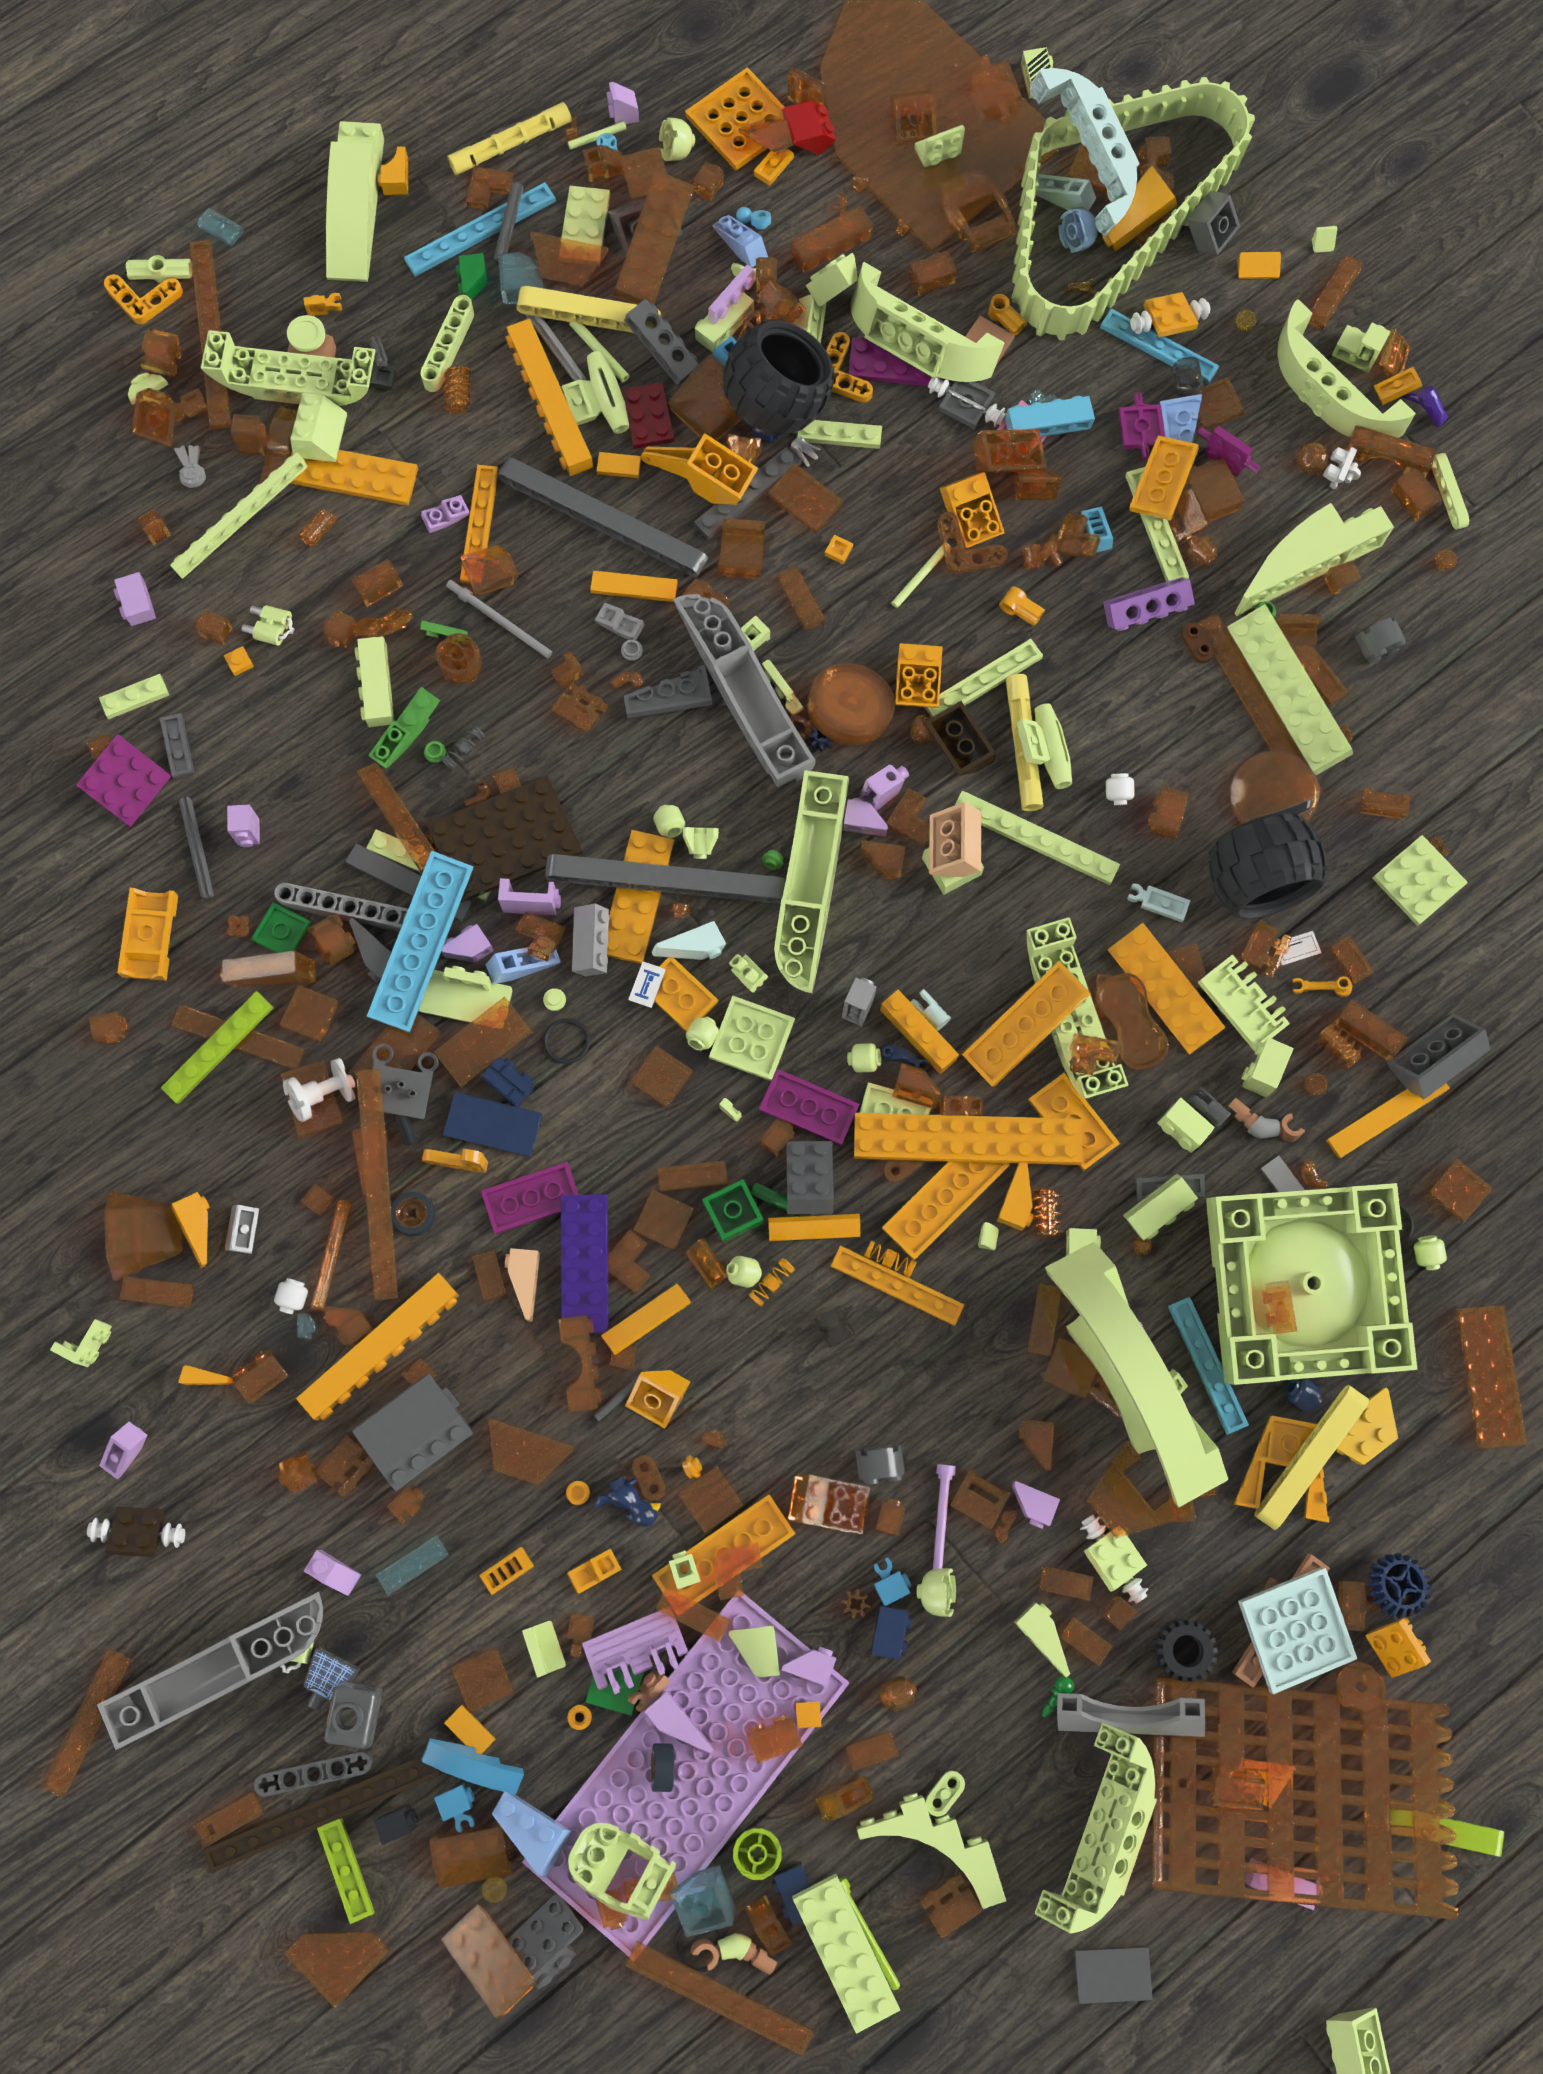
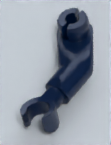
[882,1046,930,1074]

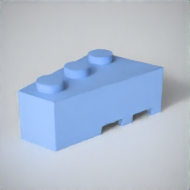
[492,1791,572,1877]

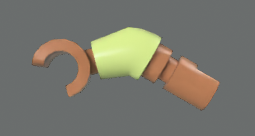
[690,1933,777,1975]

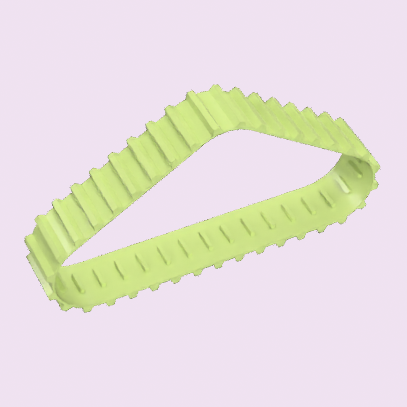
[1011,77,1255,340]

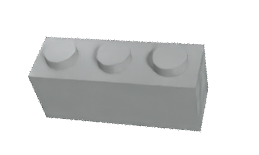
[572,904,609,976]
[842,978,876,1027]

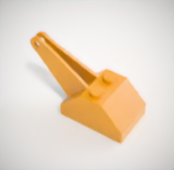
[641,433,758,505]

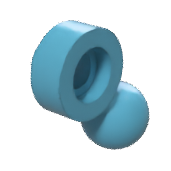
[736,207,771,229]

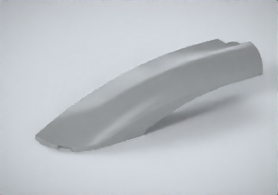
[673,594,815,787]
[97,1592,323,1750]

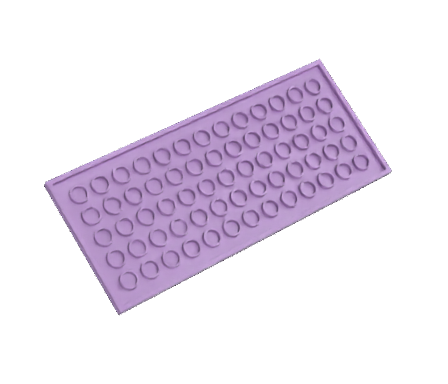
[522,1590,849,1961]

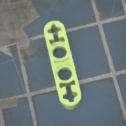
[1431,453,1469,530]

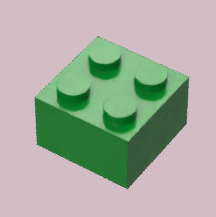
[702,1179,764,1243]

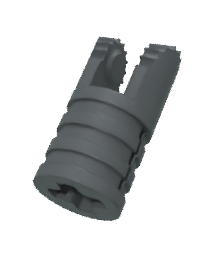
[1189,1088,1231,1128]

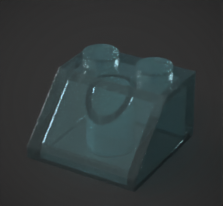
[498,252,544,304]
[670,1865,736,1937]

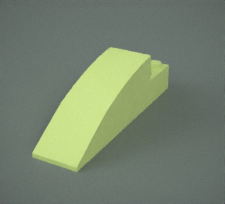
[326,121,384,282]
[1235,503,1394,616]

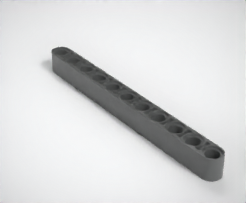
[497,457,708,578]
[545,854,786,903]

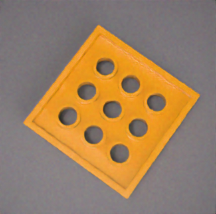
[685,67,789,171]

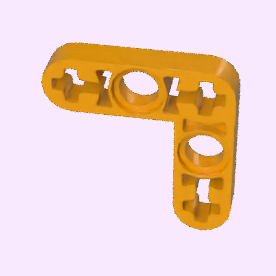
[104,274,183,324]
[826,332,873,403]
[422,1149,488,1173]

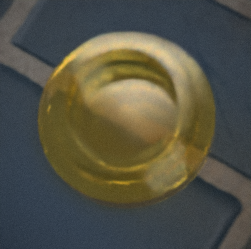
[1235,309,1256,331]
[482,1877,507,1903]

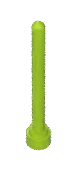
[839,1877,900,1990]

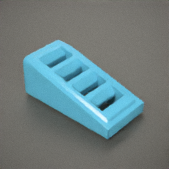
[1081,507,1113,553]

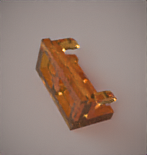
[1360,787,1410,819]

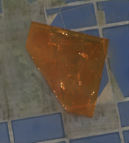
[284,1931,391,2009]

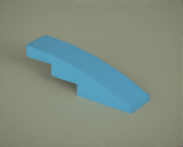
[421,1738,524,1795]

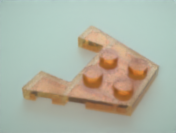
[1087,1441,1187,1539]

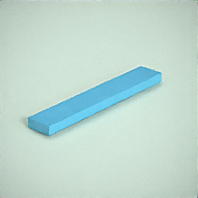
[1100,309,1219,385]
[1168,1297,1249,1435]

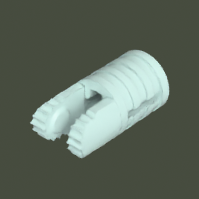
[910,989,951,1031]

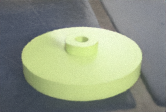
[287,315,326,352]

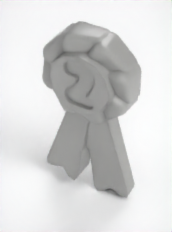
[174,445,206,488]

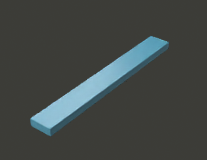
[404,182,556,277]

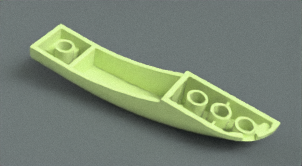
[774,770,849,993]

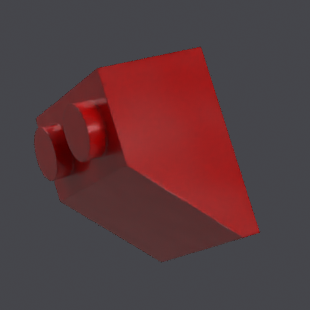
[781,100,836,155]

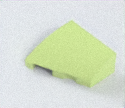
[729,1625,780,1677]

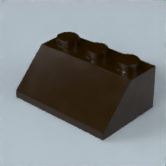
[924,701,996,776]

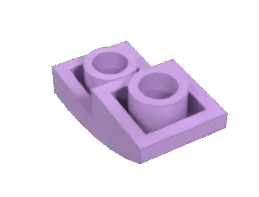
[421,495,470,533]

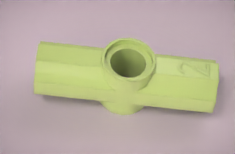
[126,255,193,283]

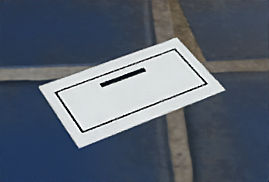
[1274,931,1321,965]

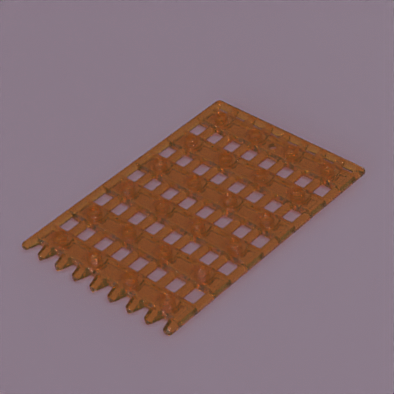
[1152,1677,1459,1919]

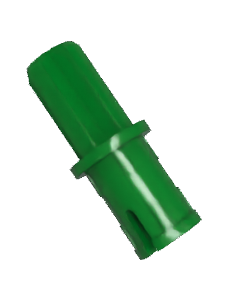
[751,1183,787,1212]

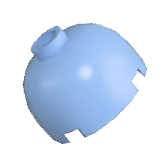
[1058,208,1098,253]

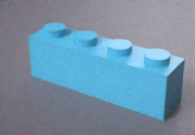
[1005,396,1095,442]

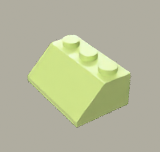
[290,393,347,462]
[1326,2008,1390,2074]

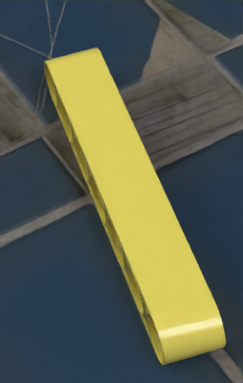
[517,286,661,333]
[1254,1385,1369,1530]

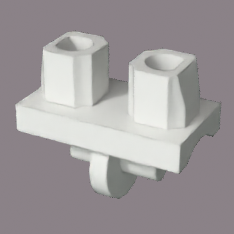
[1323,447,1361,489]

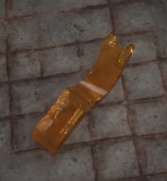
[259,406,298,496]

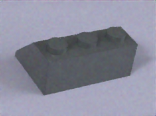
[608,190,683,256]

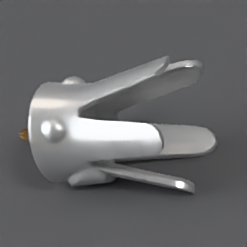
[790,436,821,467]

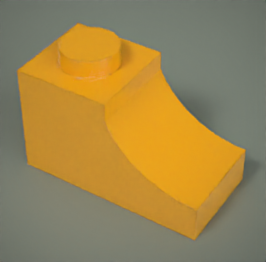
[377,147,408,195]

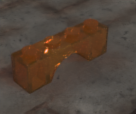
[1345,425,1437,480]
[559,1314,602,1412]

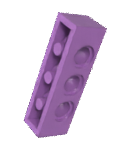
[1103,577,1195,631]

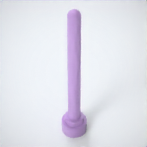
[933,1464,956,1569]

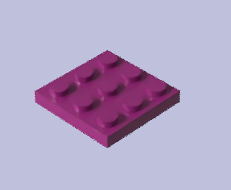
[75,734,171,827]

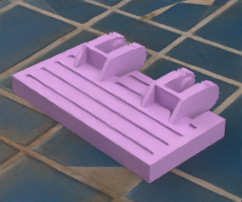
[582,1606,689,1694]

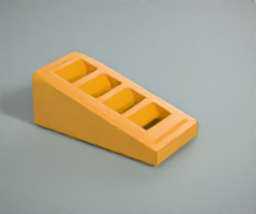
[178,1365,234,1385]
[479,1547,534,1595]

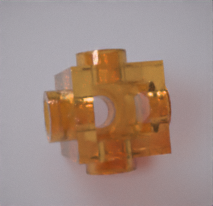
[278,1452,317,1494]

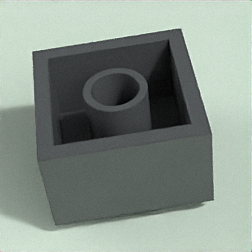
[1187,191,1241,255]

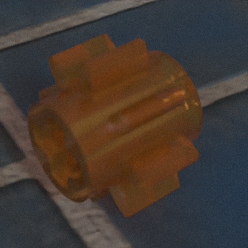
[841,1589,870,1619]

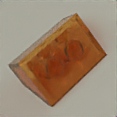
[972,429,1047,472]
[429,1824,513,1888]

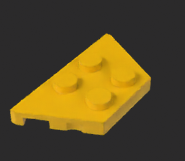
[1335,1387,1398,1465]

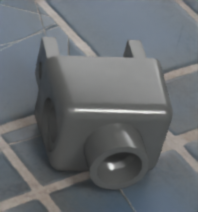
[324,1681,383,1749]

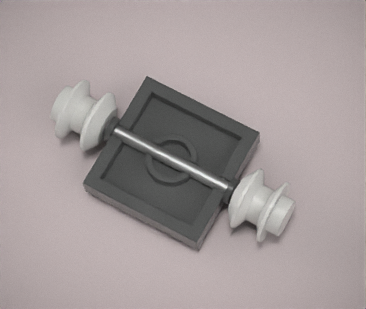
[928,377,1006,430]

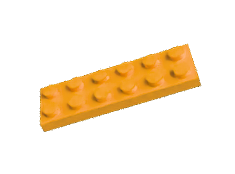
[290,450,418,506]
[607,830,674,964]
[1107,923,1225,1055]
[962,961,1091,1087]
[882,1161,1010,1260]
[652,1495,795,1616]

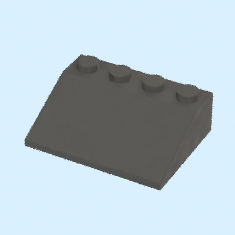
[352,1373,473,1491]

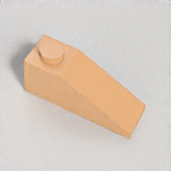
[505,1248,540,1322]

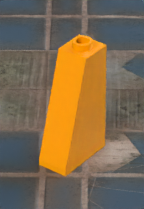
[1102,166,1177,251]

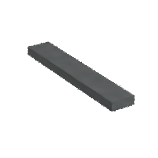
[345,843,472,922]

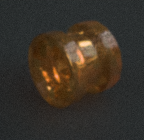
[1021,544,1045,569]

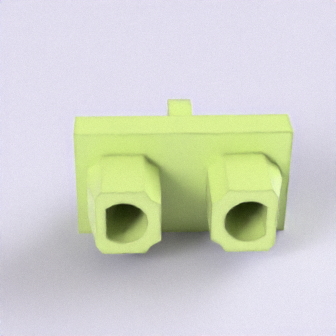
[729,954,768,993]

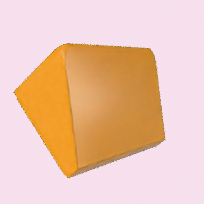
[1237,252,1281,279]

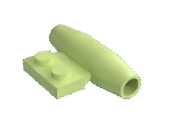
[562,351,629,434]
[1016,704,1072,789]

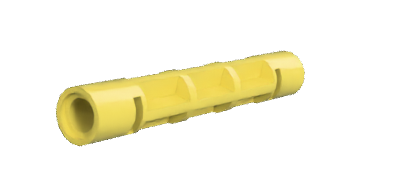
[447,102,572,175]
[1006,674,1043,811]

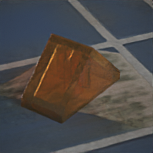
[136,509,171,546]

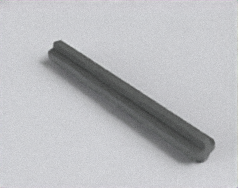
[179,797,214,900]

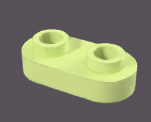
[925,1770,965,1817]

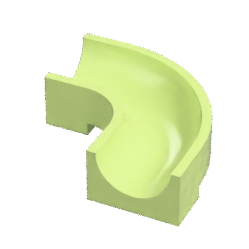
[1045,1242,1228,1507]

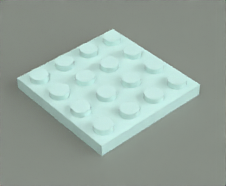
[1238,1567,1357,1694]

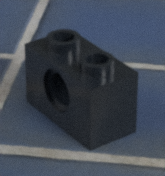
[374,1804,419,1845]

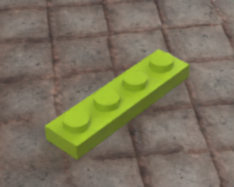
[317,1818,375,1924]

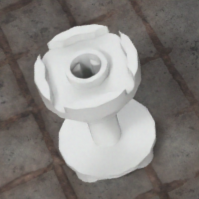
[283,1058,355,1122]

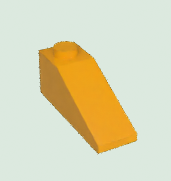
[997,1162,1034,1231]
[171,1192,209,1268]

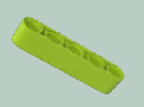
[1383,1805,1504,1857]

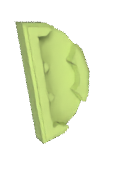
[128,373,169,405]

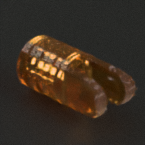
[299,509,337,547]

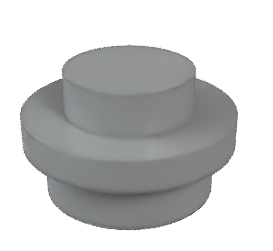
[621,640,643,661]

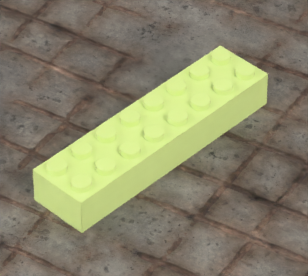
[1227,604,1353,776]

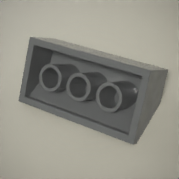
[1387,1013,1490,1099]

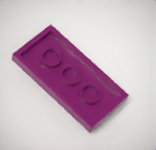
[849,338,931,386]
[759,1069,859,1146]
[481,1162,579,1235]

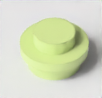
[543,989,566,1011]

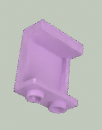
[498,878,561,915]

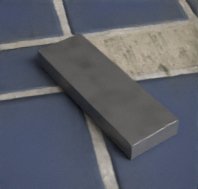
[160,713,195,780]

